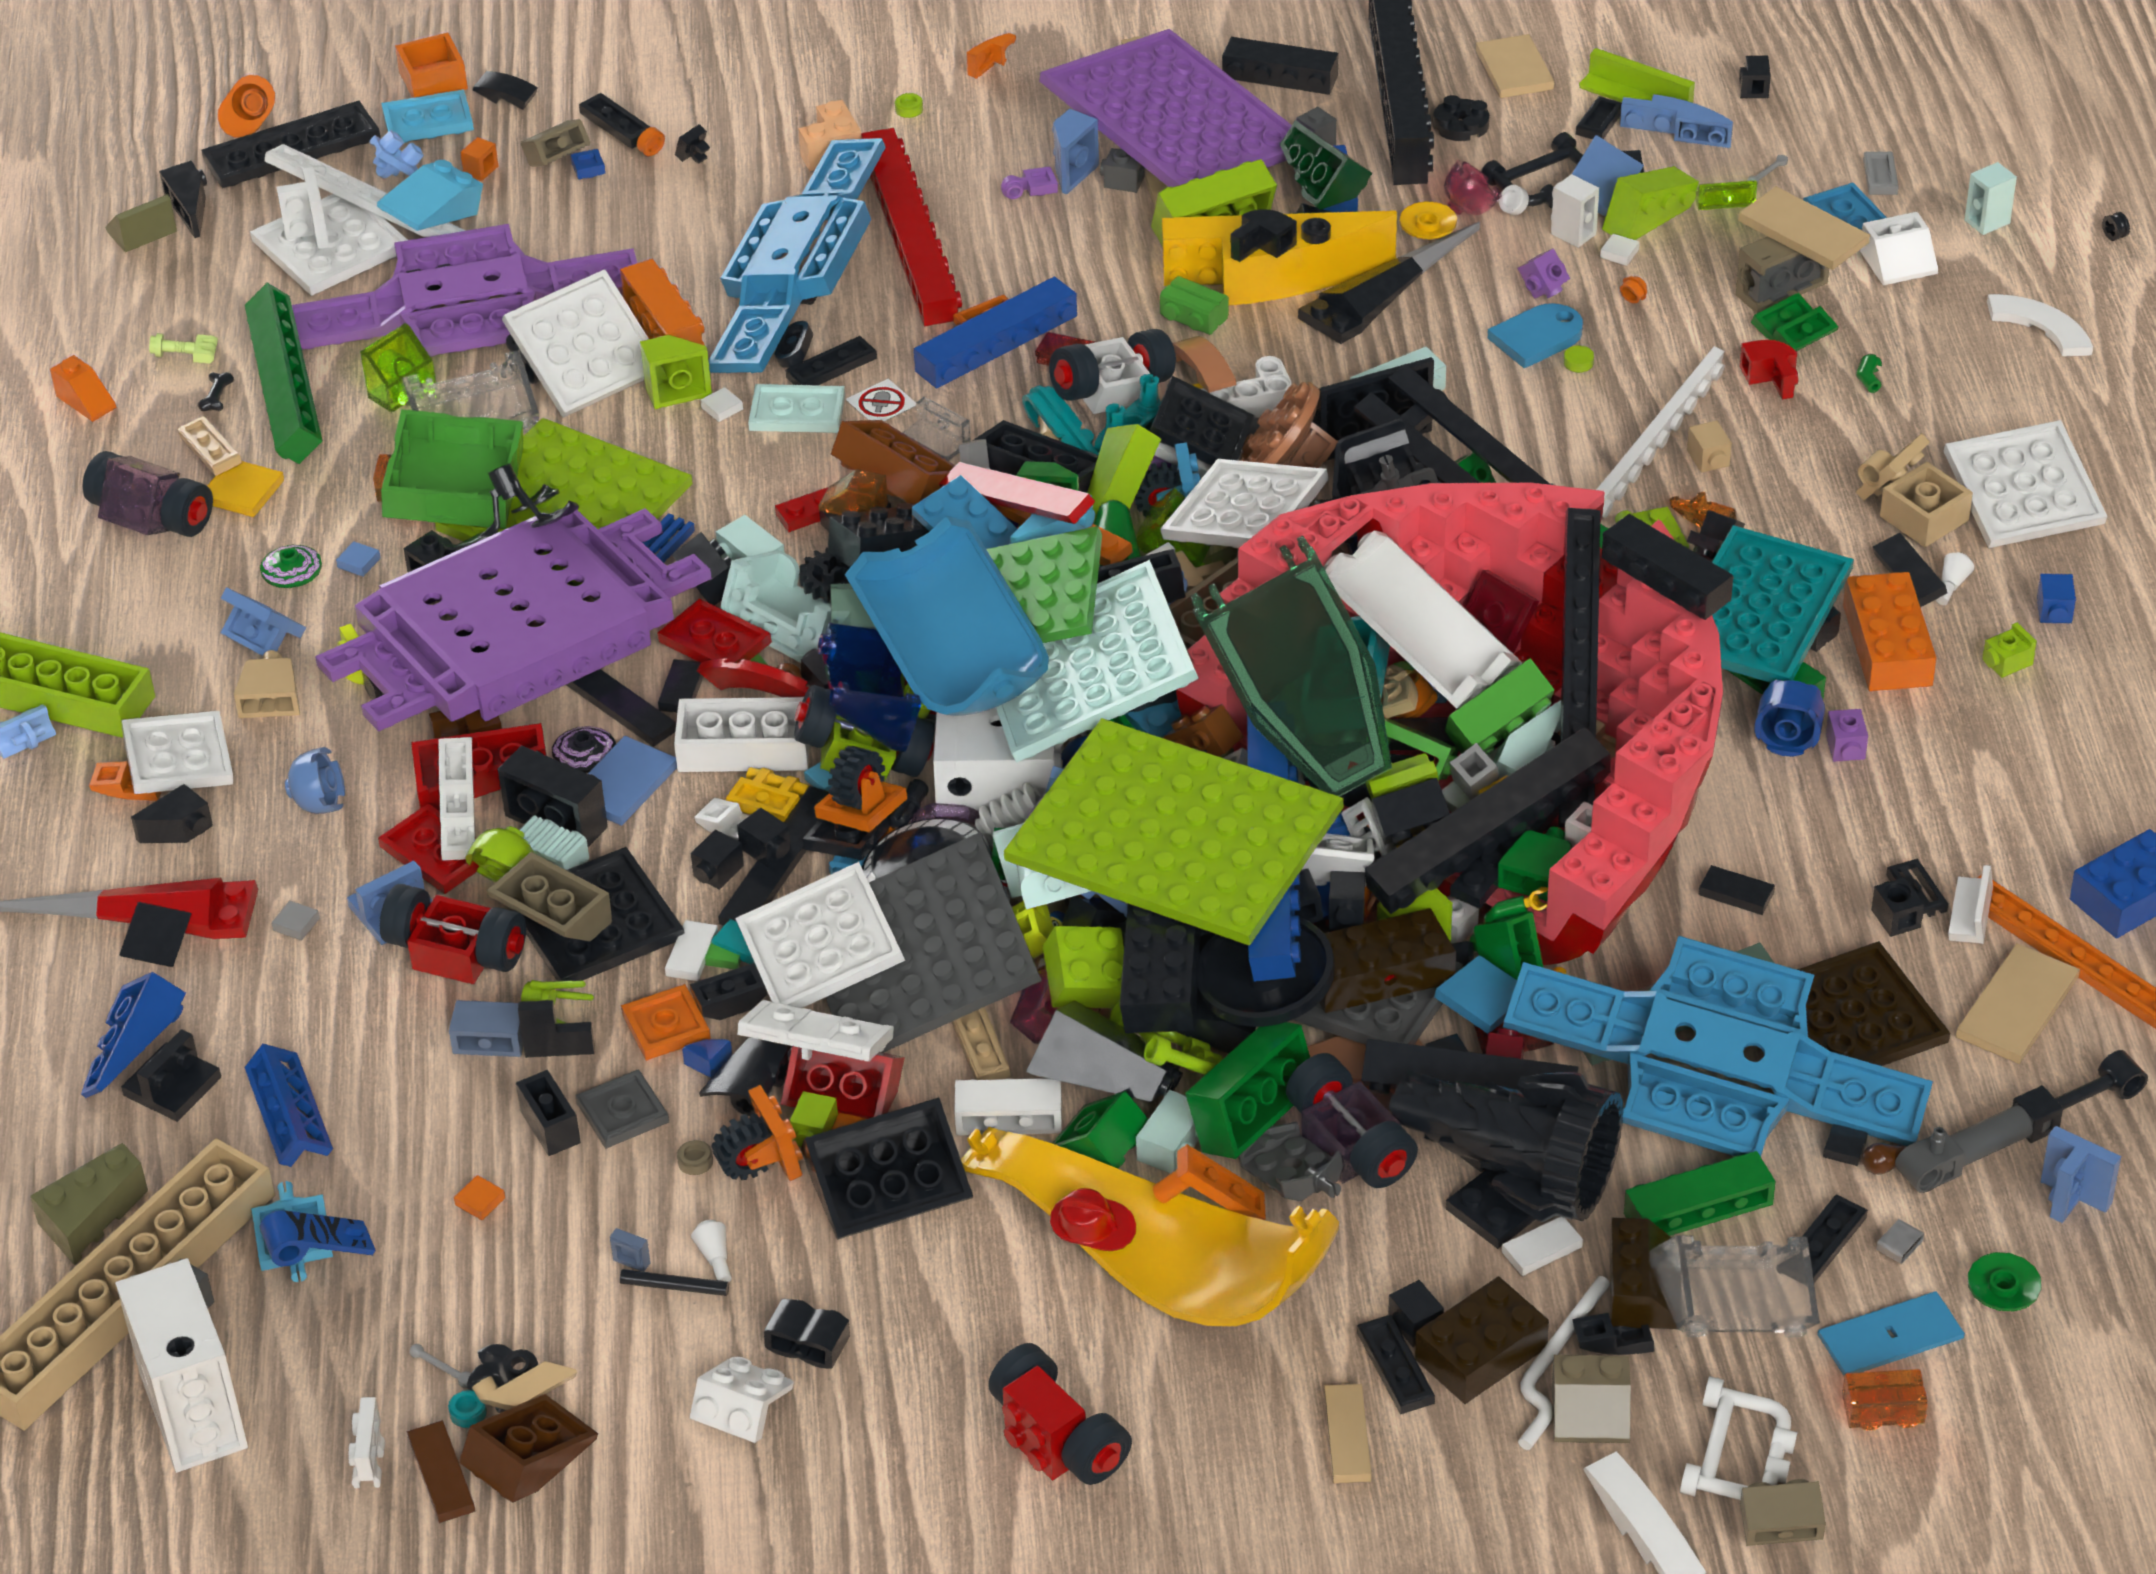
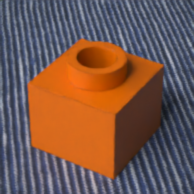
[460,137,499,181]

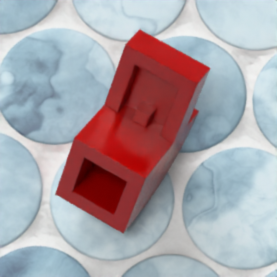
[1739,340,1799,400]

